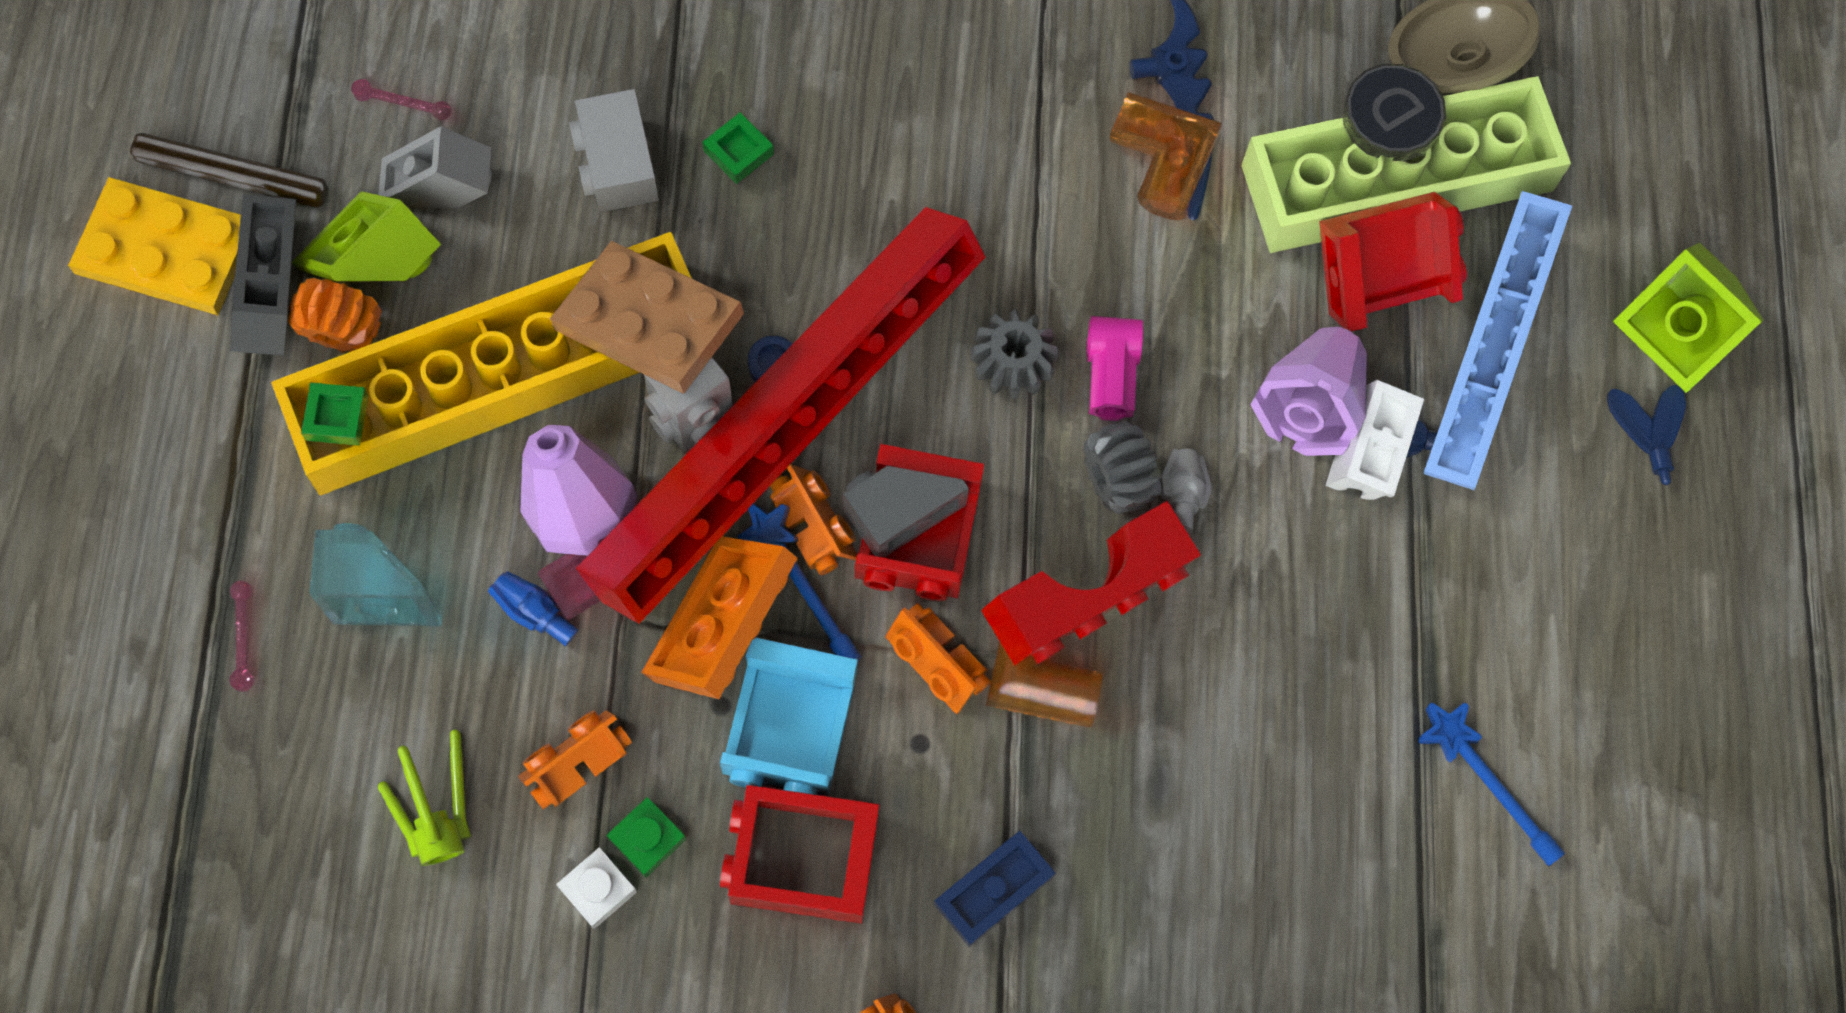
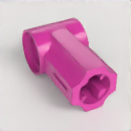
[1087,316,1143,421]

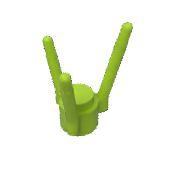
[378,729,471,866]

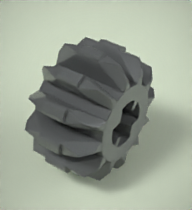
[970,308,1059,400]
[1083,421,1162,514]

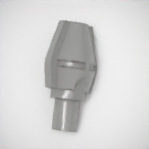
[1159,448,1212,535]

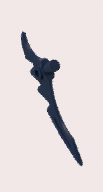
[1129,0,1214,220]

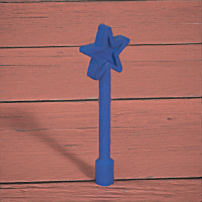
[738,504,862,661]
[1418,703,1566,867]

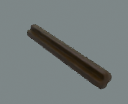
[130,133,328,208]

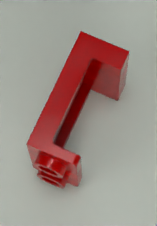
[1319,192,1467,332]
[855,444,984,602]

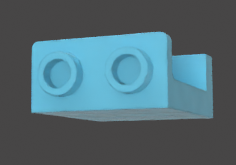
[720,637,858,797]

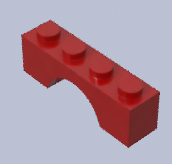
[981,501,1201,666]

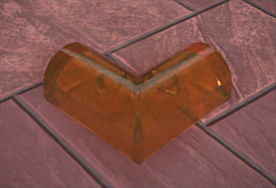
[1109,92,1222,220]
[986,641,1103,728]

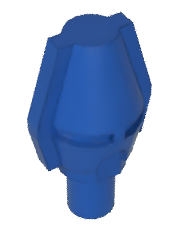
[488,571,579,647]

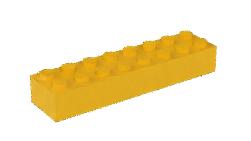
[271,232,691,496]

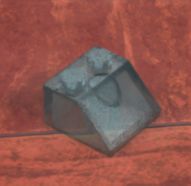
[309,523,442,626]

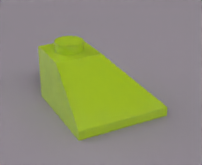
[291,191,441,281]
[1613,242,1764,393]

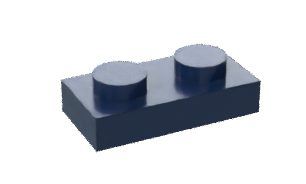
[934,830,1056,947]

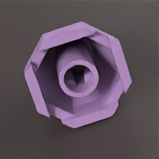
[1250,327,1367,456]
[520,425,637,556]

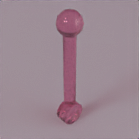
[351,79,452,120]
[229,581,254,692]

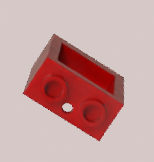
[720,785,879,924]

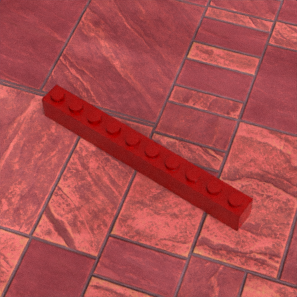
[576,207,986,624]

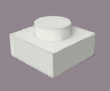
[556,847,637,929]

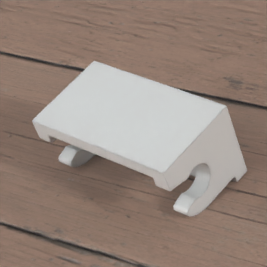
[1325,380,1424,500]

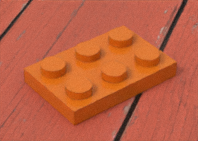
[641,536,798,699]

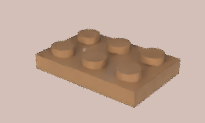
[550,241,744,394]

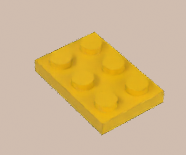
[68,177,241,315]

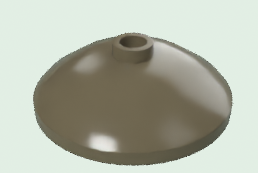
[1388,0,1540,95]

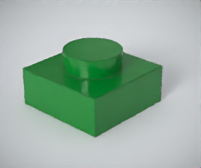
[702,112,774,185]
[301,382,369,446]
[606,797,686,878]

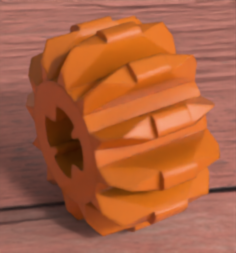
[287,278,382,353]

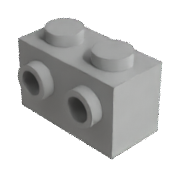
[569,89,659,213]
[644,357,733,452]

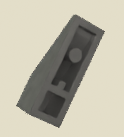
[230,194,296,356]

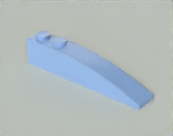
[1424,191,1572,490]

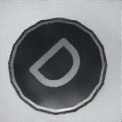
[1342,64,1446,161]

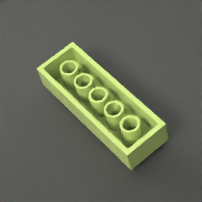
[1241,76,1571,253]

